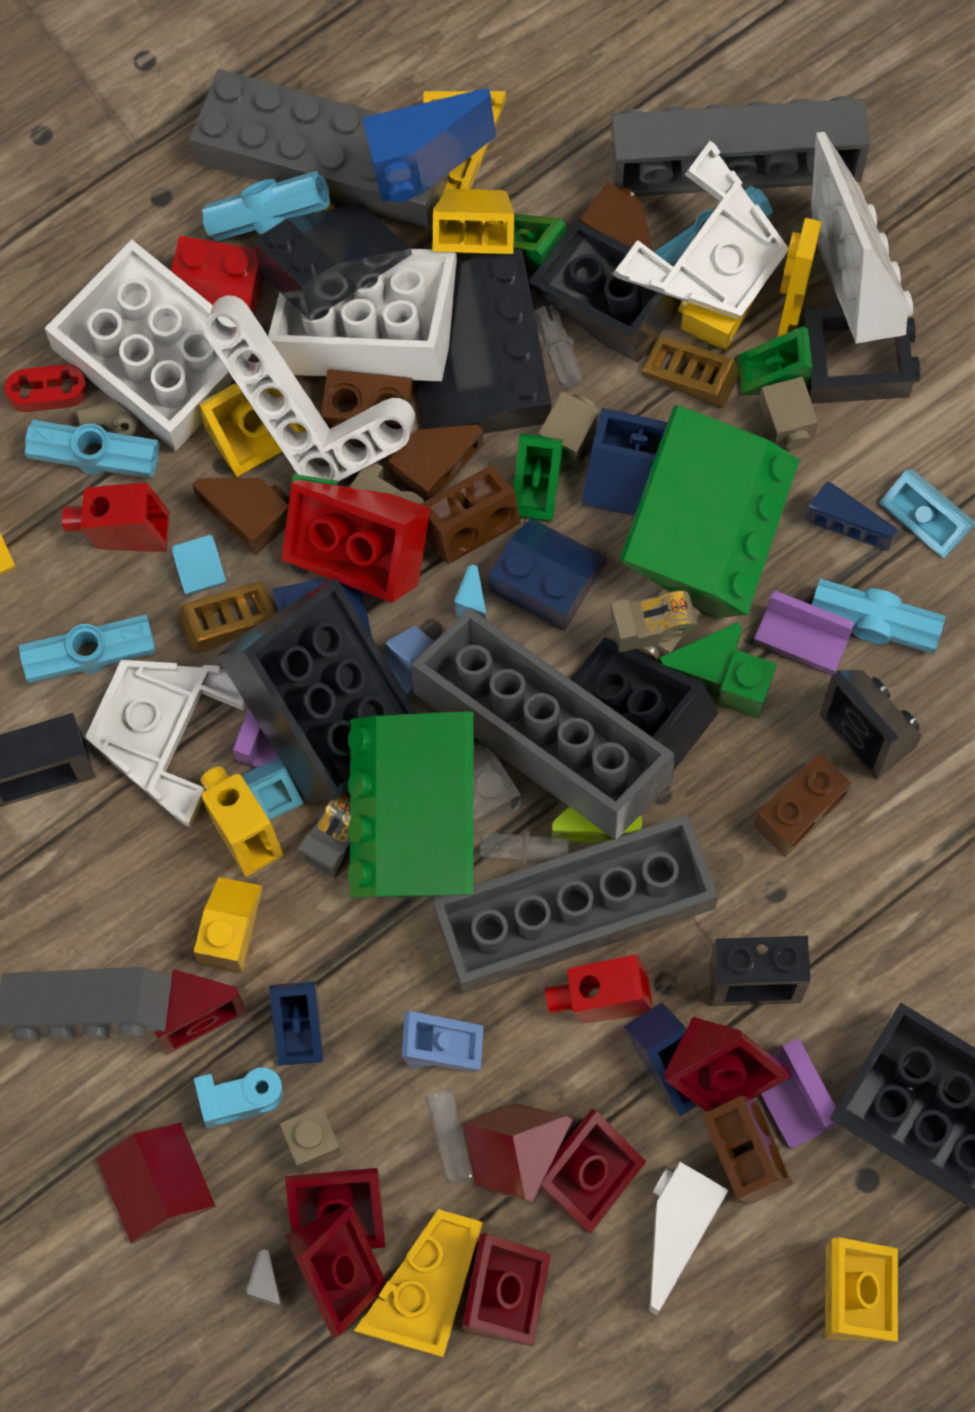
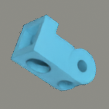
[194,1067,283,1129]

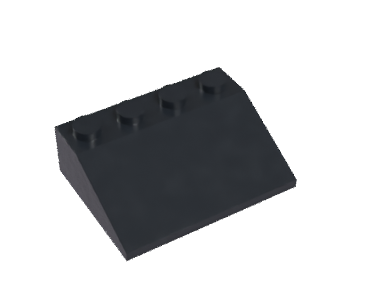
[414,249,551,434]
[217,578,418,803]
[829,1002,975,1210]

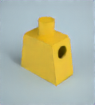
[433,189,514,254]
[201,766,284,877]

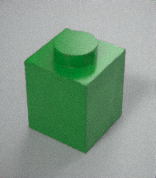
[718,650,777,719]

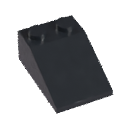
[252,204,412,321]
[528,219,682,363]
[570,637,719,771]
[819,670,922,779]

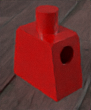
[62,483,170,552]
[545,954,653,1023]

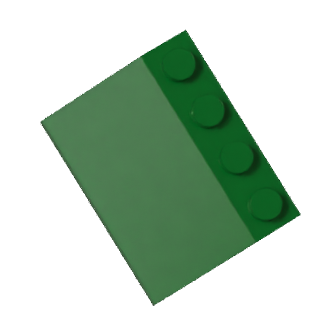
[619,405,800,619]
[348,711,473,899]

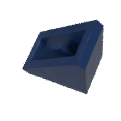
[269,981,323,1066]

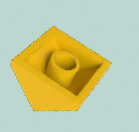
[198,383,307,477]
[825,1237,898,1342]

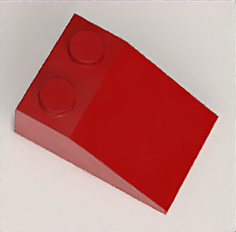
[171,235,264,385]
[281,480,430,603]

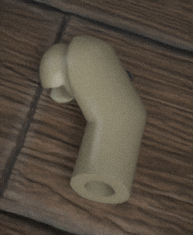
[77,401,138,436]

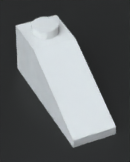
[649,1162,728,1316]

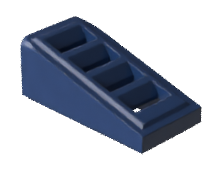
[805,482,898,551]

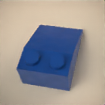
[362,88,496,203]

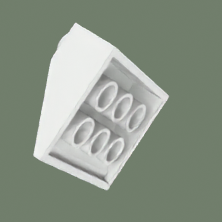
[810,132,913,344]
[45,240,252,451]
[268,249,457,381]

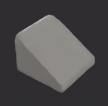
[246,1249,283,1309]

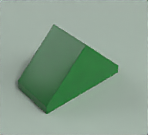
[514,214,565,276]
[738,326,812,396]
[513,433,563,521]
[659,622,742,698]

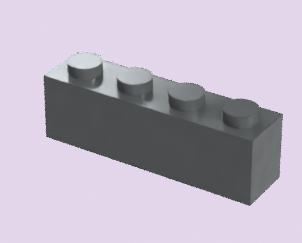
[0,967,172,1043]

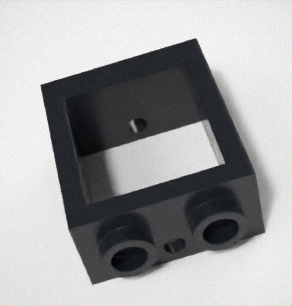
[800,307,920,404]
[0,713,96,807]
[709,936,811,1006]

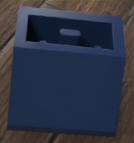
[581,408,667,516]

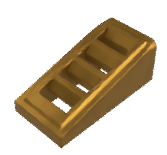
[641,335,739,408]
[179,581,276,654]

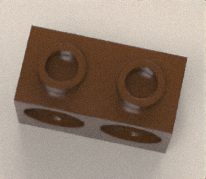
[321,369,413,429]
[421,464,521,565]
[754,753,852,857]
[702,1095,793,1204]

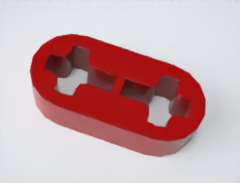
[5,364,88,412]

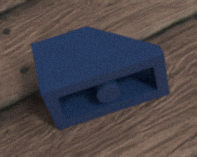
[624,1002,697,1116]

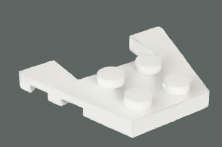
[613,141,789,319]
[85,660,246,827]

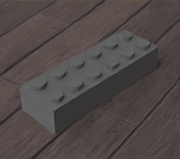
[189,69,450,229]
[610,96,870,196]
[411,608,674,840]
[432,814,718,995]

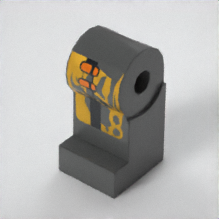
[298,790,350,879]

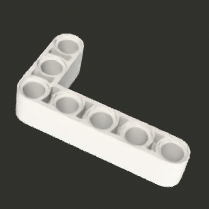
[204,295,415,482]

